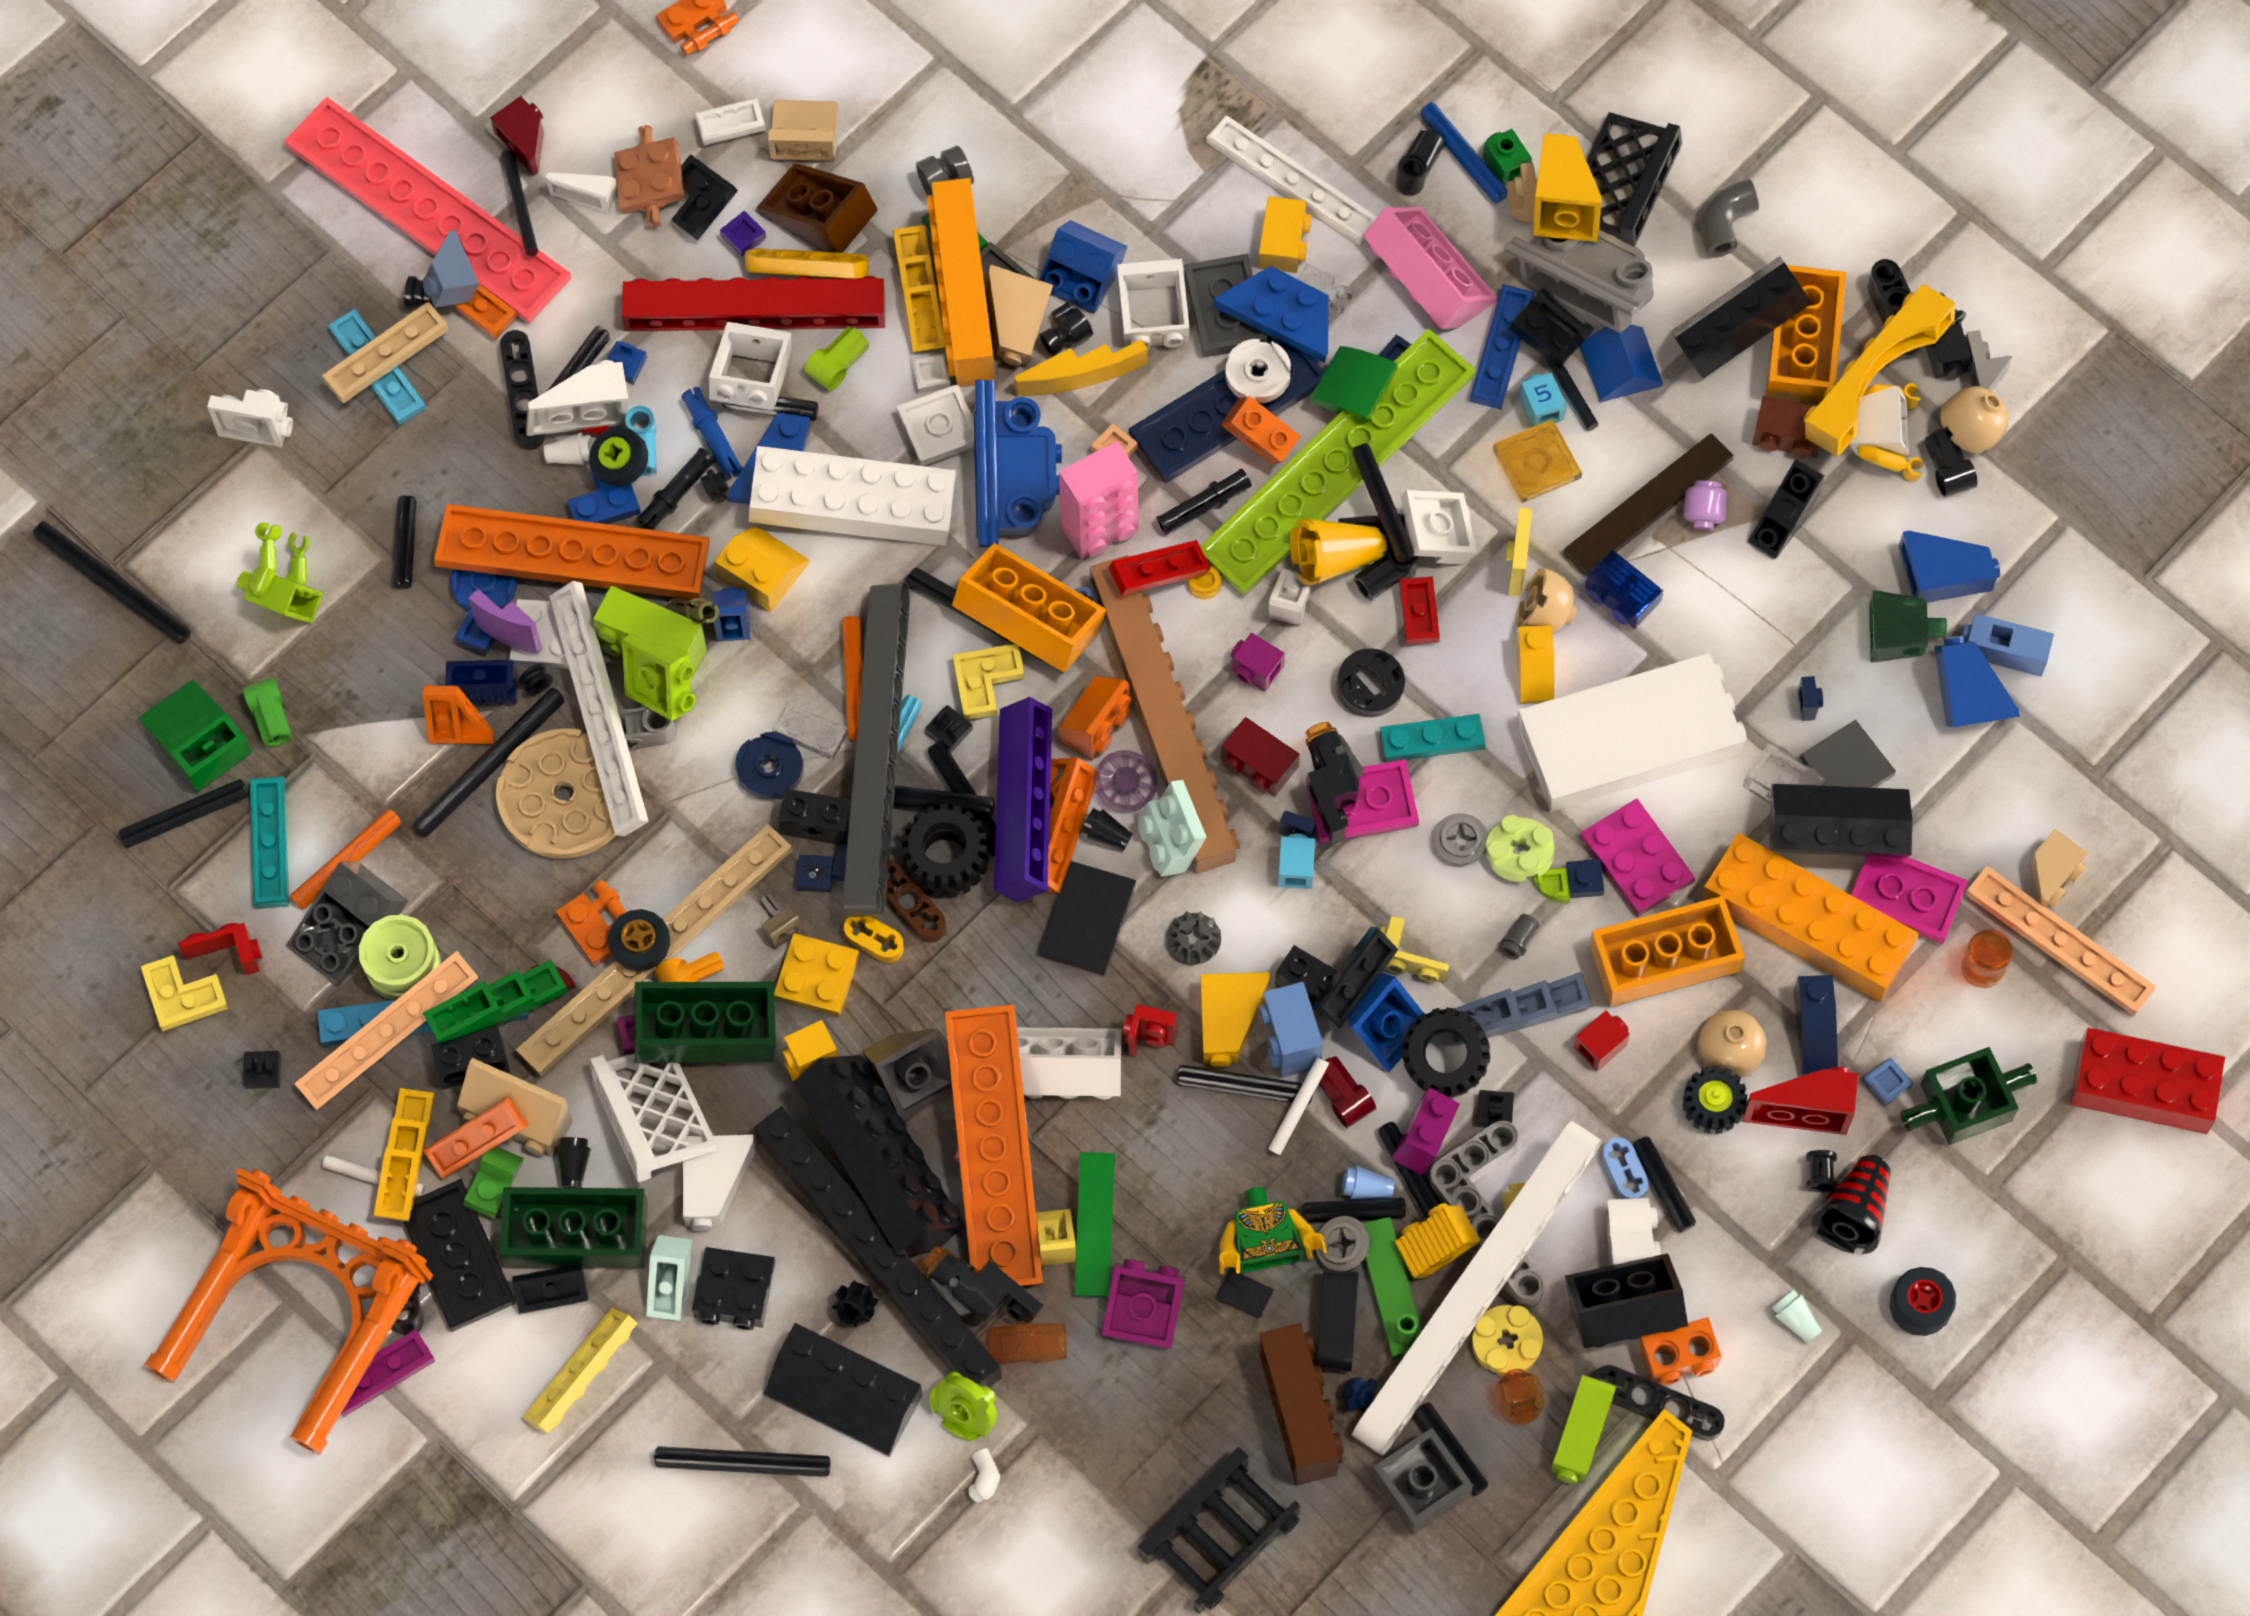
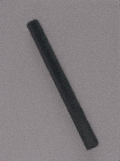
[33,521,191,644]
[413,688,565,837]

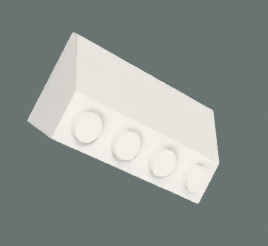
[1017,1027,1122,1099]

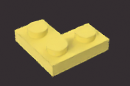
[952,644,1025,720]
[141,955,228,1032]

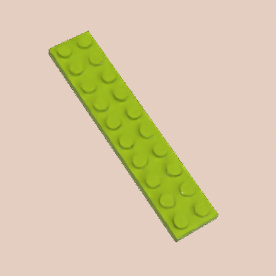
[1200,328,1476,596]

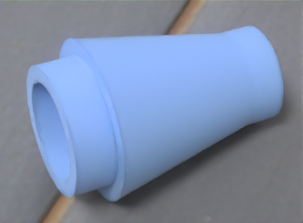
[1341,1165,1395,1199]

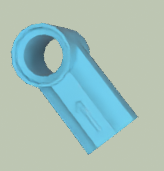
[625,405,657,477]

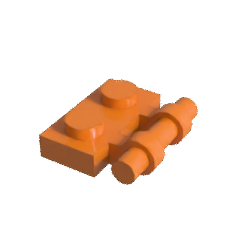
[656,0,739,56]
[555,880,627,968]

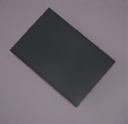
[1216,1269,1274,1318]

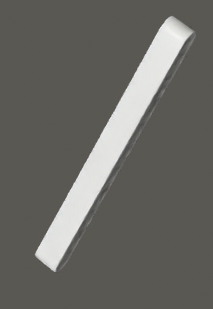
[1352,1121,1602,1456]

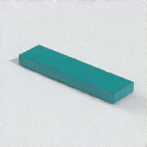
[250,776,289,909]

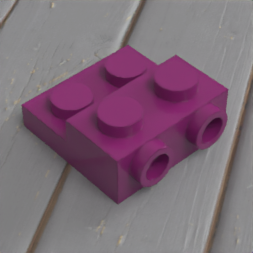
[1102,1258,1186,1349]

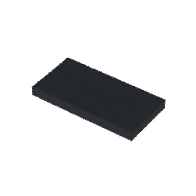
[403,1179,516,1332]

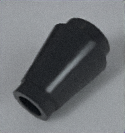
[1081,808,1133,851]
[556,1137,591,1188]

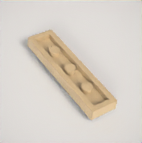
[322,302,449,404]

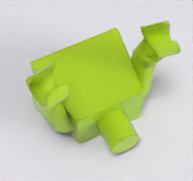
[237,522,324,624]

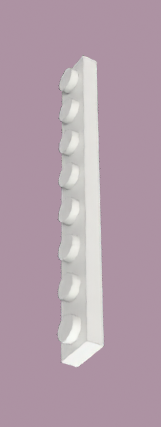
[550,581,649,837]

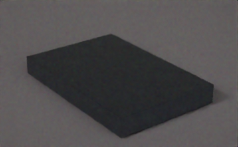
[1040,861,1136,976]

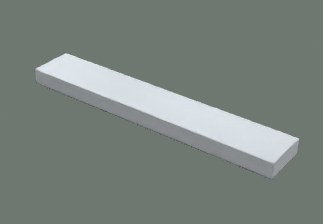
[1206,115,1377,247]

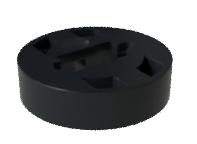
[1337,648,1405,717]

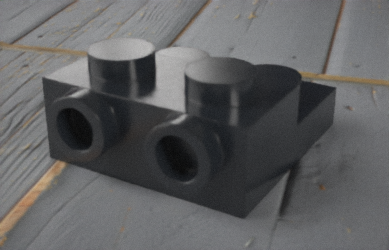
[692,1247,776,1331]

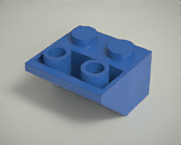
[1039,220,1128,313]

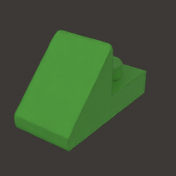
[463,1146,524,1219]

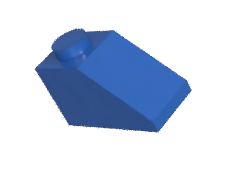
[712,587,751,642]

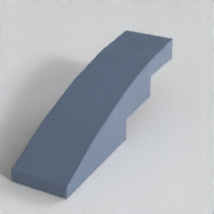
[1452,972,1593,1045]

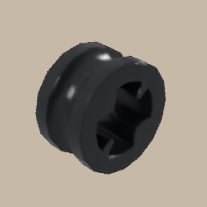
[519,664,553,696]

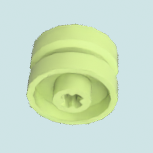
[359,914,441,1000]

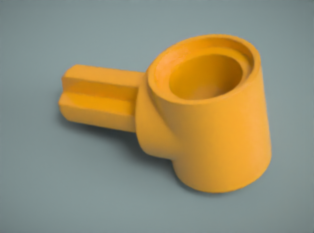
[654,952,724,982]

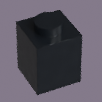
[1925,323,1972,379]

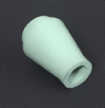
[1772,1290,1822,1343]

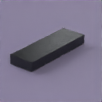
[1312,926,1399,1029]

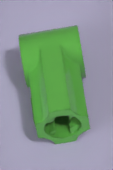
[242,677,293,747]

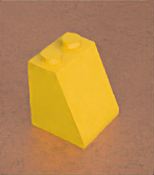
[1533,134,1602,242]

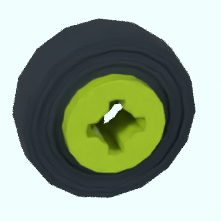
[589,427,649,487]

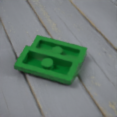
[1309,346,1398,422]

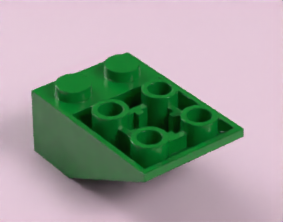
[138,679,252,792]

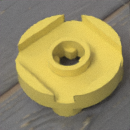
[1472,1305,1543,1377]

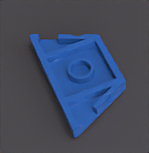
[1213,266,1329,363]

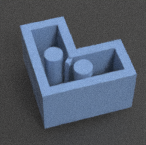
[1258,982,1323,1078]

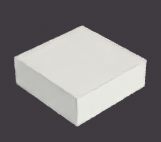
[912,354,951,393]

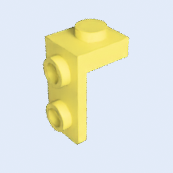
[1381,916,1449,983]

